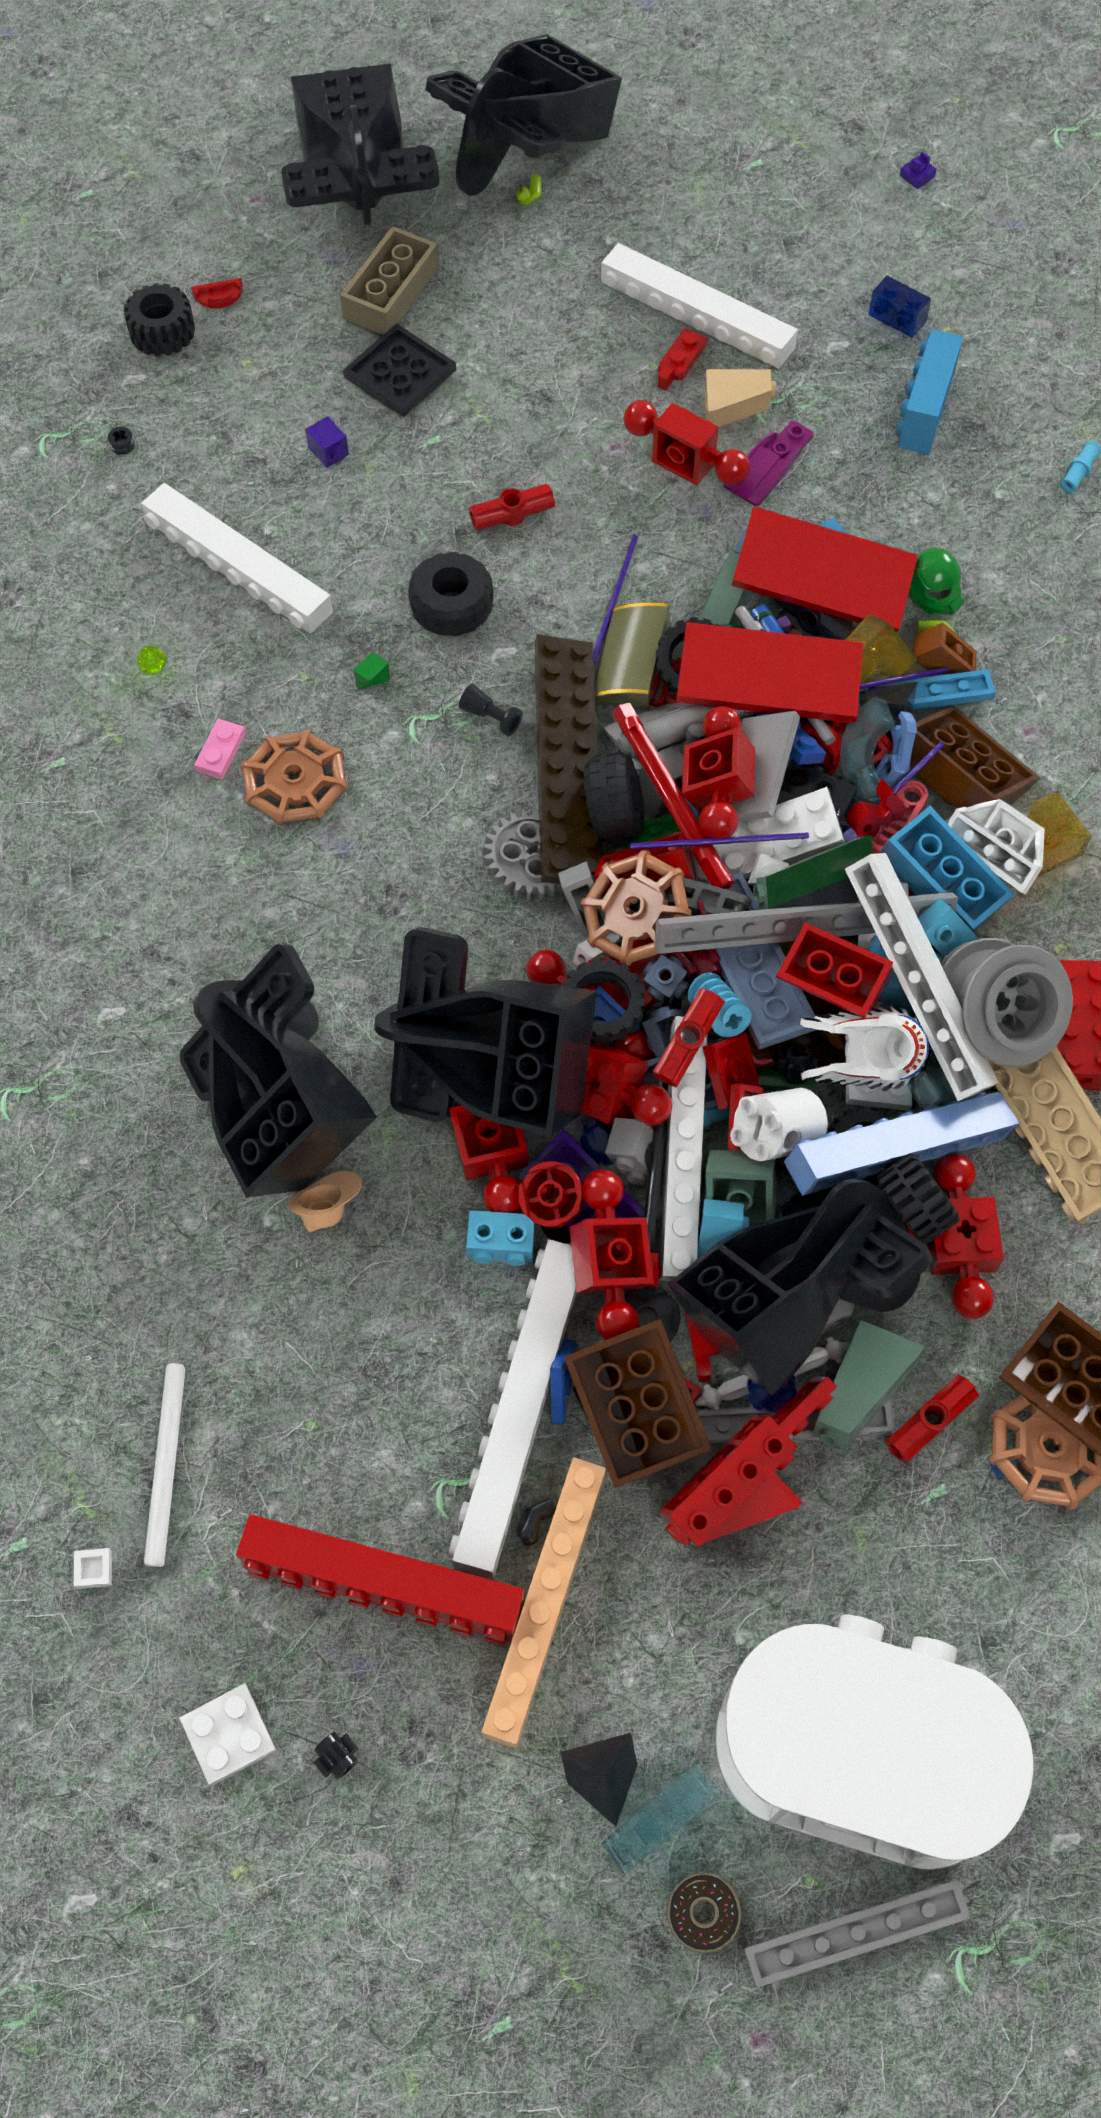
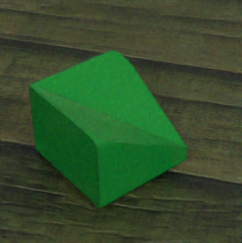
[354,652,391,689]

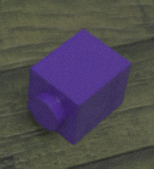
[305,416,349,468]

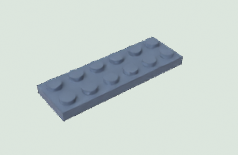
[686,872,818,1050]

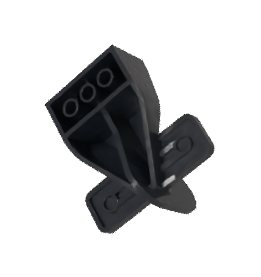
[425,34,622,196]
[281,63,440,226]
[374,927,597,1137]
[180,944,377,1198]
[668,1179,933,1396]

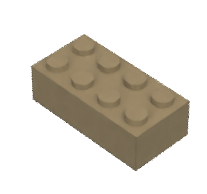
[340,226,439,335]

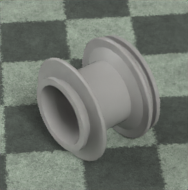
[940,938,1073,1067]

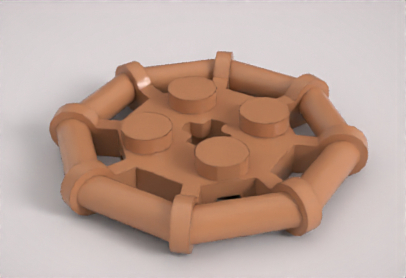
[240,729,349,825]
[581,850,692,966]
[989,1395,1101,1510]

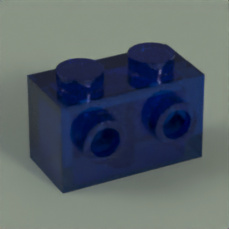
[868,275,932,338]

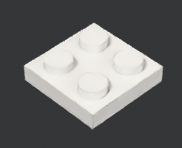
[180,1683,277,1786]

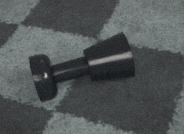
[459,684,523,736]

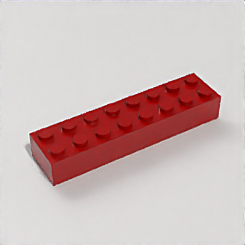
[236,1514,525,1646]

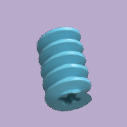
[688,972,752,1038]

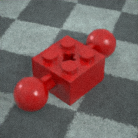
[623,400,750,486]
[682,706,756,839]
[526,950,654,1061]
[582,1042,672,1126]
[449,1105,528,1213]
[927,1153,1004,1319]
[569,1169,654,1340]

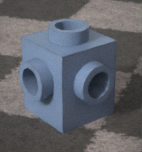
[643,954,690,1004]

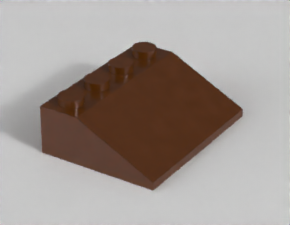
[891,706,1040,808]
[999,1302,1101,1456]
[564,1319,712,1488]

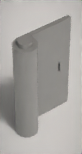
[603,703,757,759]

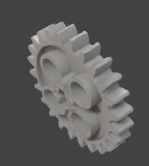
[482,810,564,901]

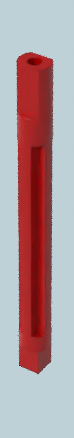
[612,703,734,890]

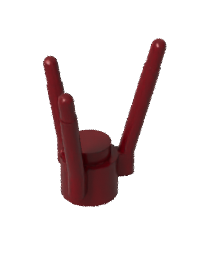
[673,899,721,977]

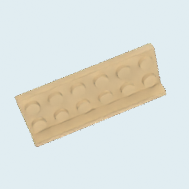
[987,1047,1101,1225]

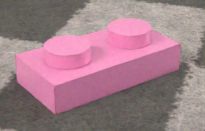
[194,719,246,780]

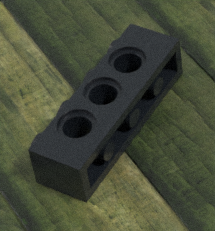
[781,759,857,820]

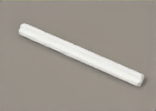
[144,1363,186,1567]

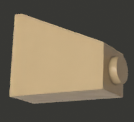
[704,369,776,427]

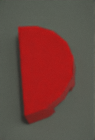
[191,278,243,308]

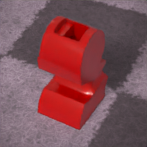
[847,779,908,838]

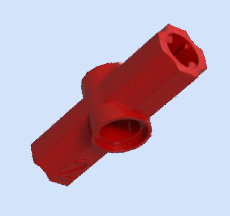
[469,484,555,531]
[652,988,725,1088]
[885,1374,979,1464]

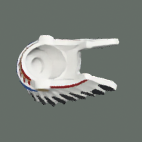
[800,1004,929,1091]

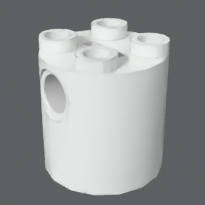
[730,1088,828,1161]

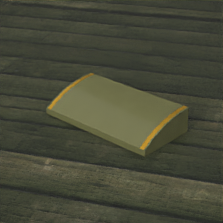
[595,601,670,709]

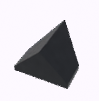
[859,682,918,744]
[560,1733,638,1827]

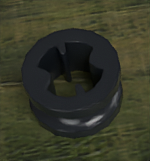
[108,427,134,455]

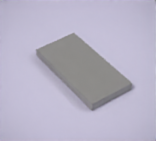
[731,711,800,821]

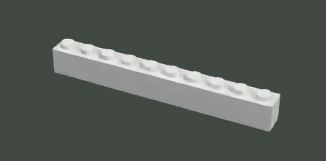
[448,1239,577,1579]

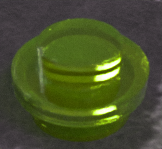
[137,646,166,674]

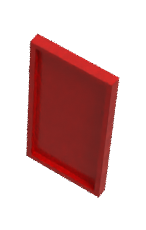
[731,506,918,634]
[676,622,863,723]

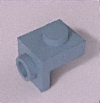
[642,1006,683,1058]

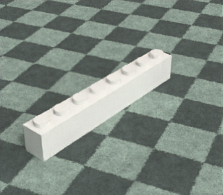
[601,243,798,369]
[141,483,333,634]
[845,853,999,1101]
[658,1016,707,1281]

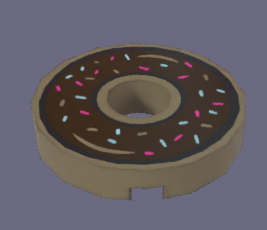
[666,1872,742,1954]

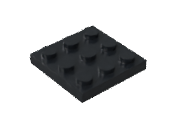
[343,323,456,417]

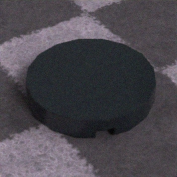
[625,1286,681,1343]

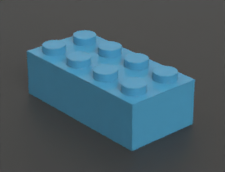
[895,329,963,455]
[879,806,1014,933]

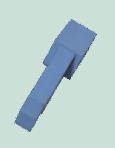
[873,711,917,789]

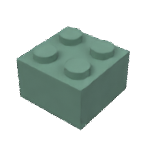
[706,1150,776,1227]

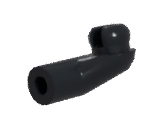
[516,1497,556,1546]

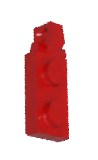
[657,328,708,391]

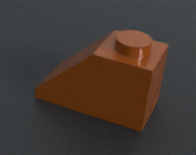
[913,623,977,674]

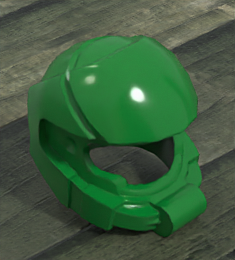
[908,548,964,615]

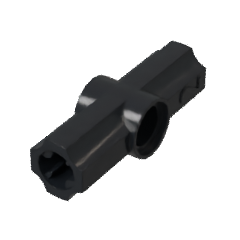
[773,598,857,641]

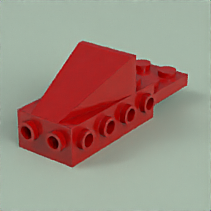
[657,1376,837,1548]

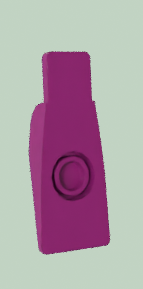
[724,421,814,507]

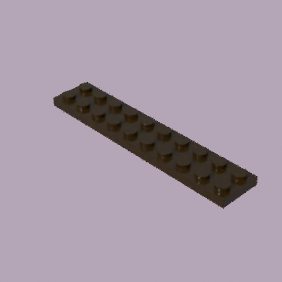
[534,634,602,884]

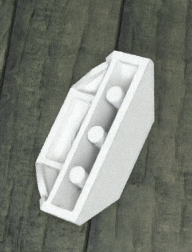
[947,799,1045,894]

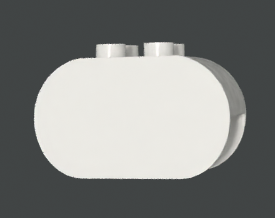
[716,1614,1033,1870]

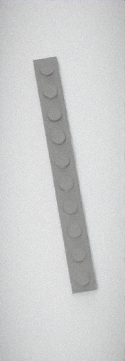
[654,892,958,954]

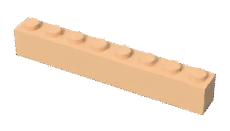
[481,1457,606,1749]

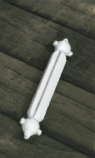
[695,1337,850,1410]

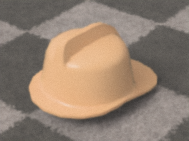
[289,1171,362,1232]

